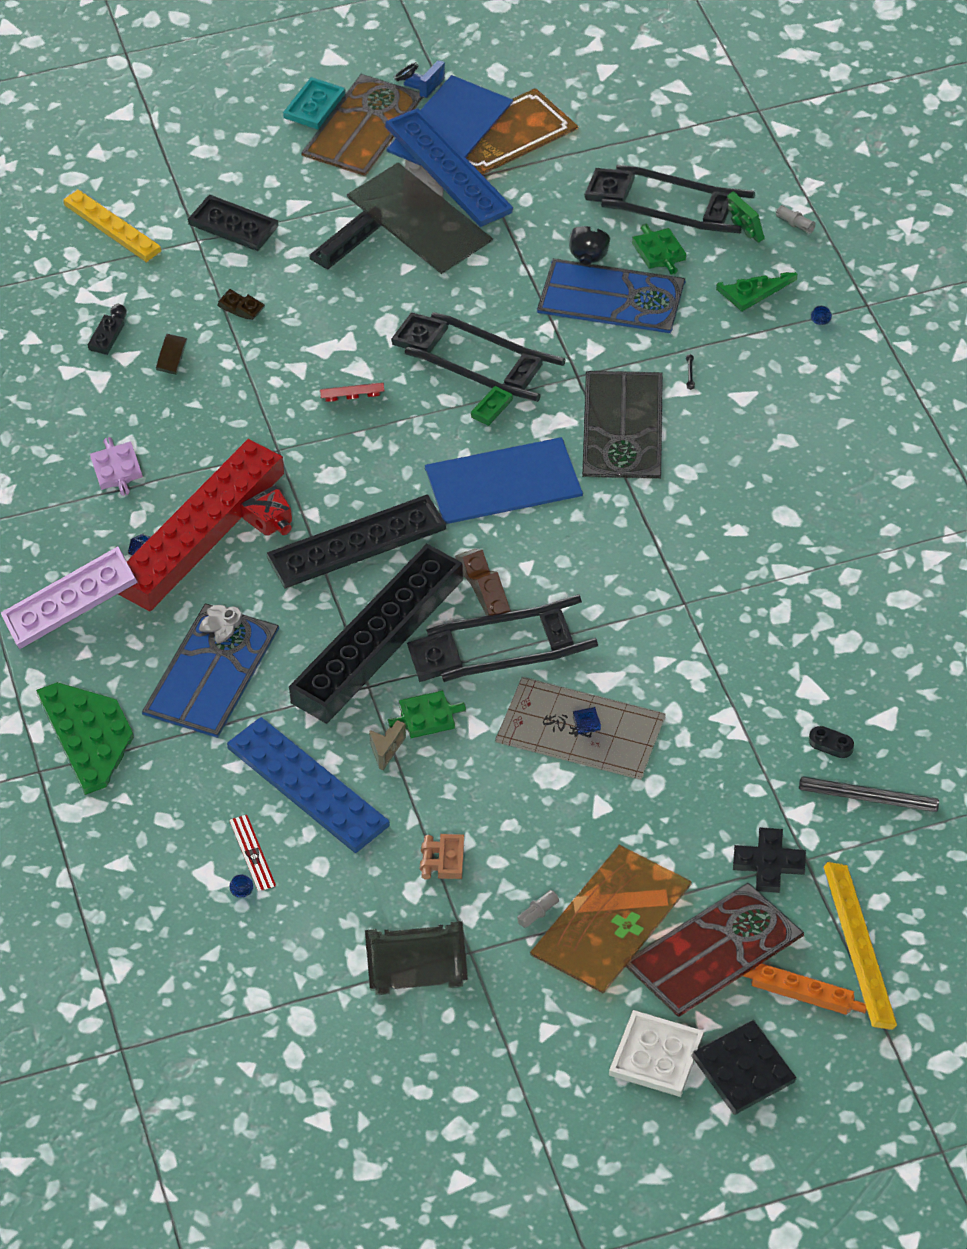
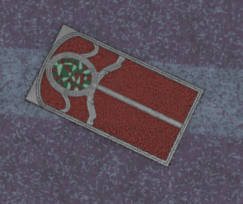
[623,883,804,1017]

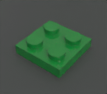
[727,191,765,243]

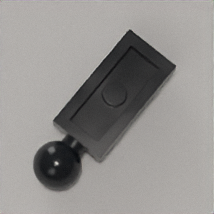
[87,304,127,355]

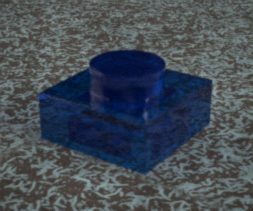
[573,707,601,735]

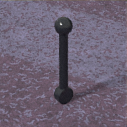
[686,354,695,390]

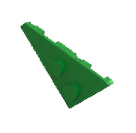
[716,272,798,312]

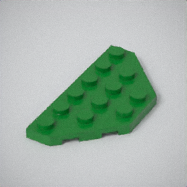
[36,682,134,795]

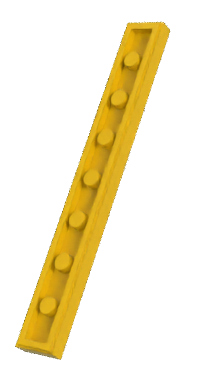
[824,862,897,1030]

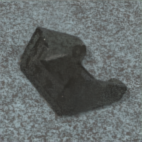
[365,921,468,995]

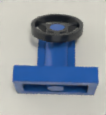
[394,60,445,98]

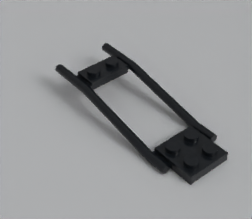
[585,165,755,234]
[391,312,566,402]
[407,594,598,682]

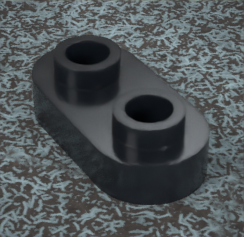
[809,726,854,758]

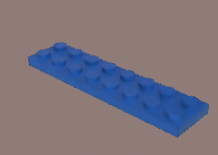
[385,108,513,227]
[227,717,390,854]

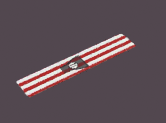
[230,815,276,891]

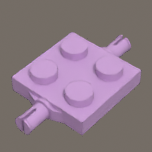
[90,437,143,496]

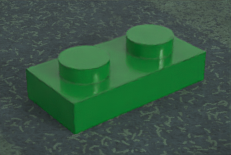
[471,386,513,426]

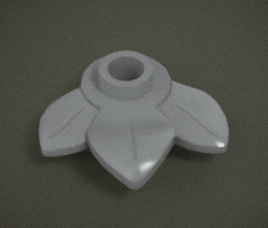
[199,605,242,644]

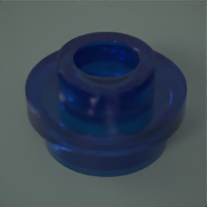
[811,306,832,325]
[229,874,253,898]

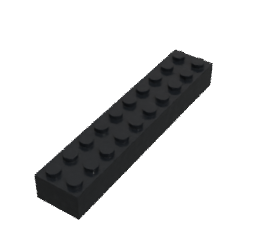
[289,543,463,724]

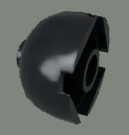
[569,226,610,265]

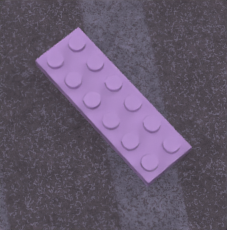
[1,547,138,649]

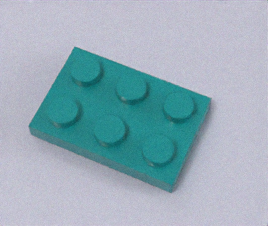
[283,77,346,130]

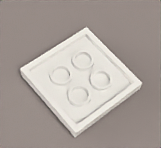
[609,1010,704,1097]

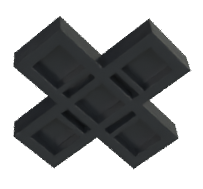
[733,827,806,893]

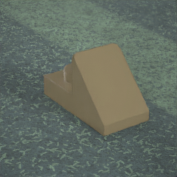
[369,720,406,770]

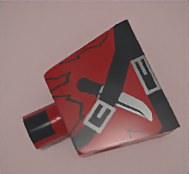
[241,485,292,536]

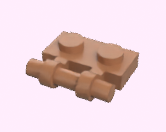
[420,834,464,880]

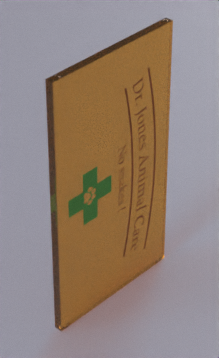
[530,845,692,994]

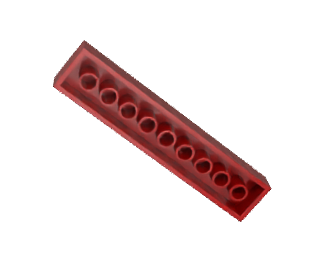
[118,439,284,612]

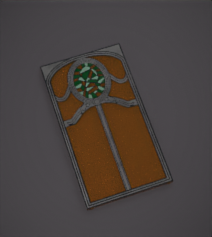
[301,74,423,176]

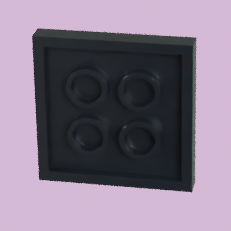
[691,1020,797,1115]

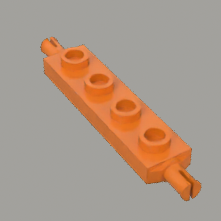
[738,963,867,1015]

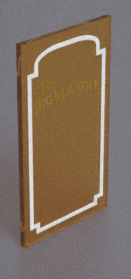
[466,88,578,175]

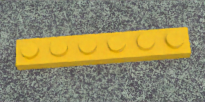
[63,189,161,262]

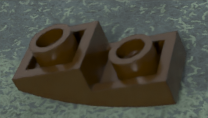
[217,289,265,320]
[156,334,187,375]

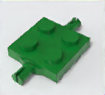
[632,224,687,275]
[388,690,466,739]

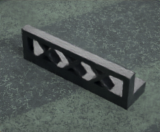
[309,208,382,270]

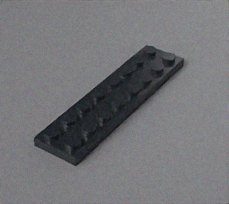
[267,494,446,589]

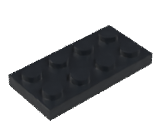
[188,194,279,251]

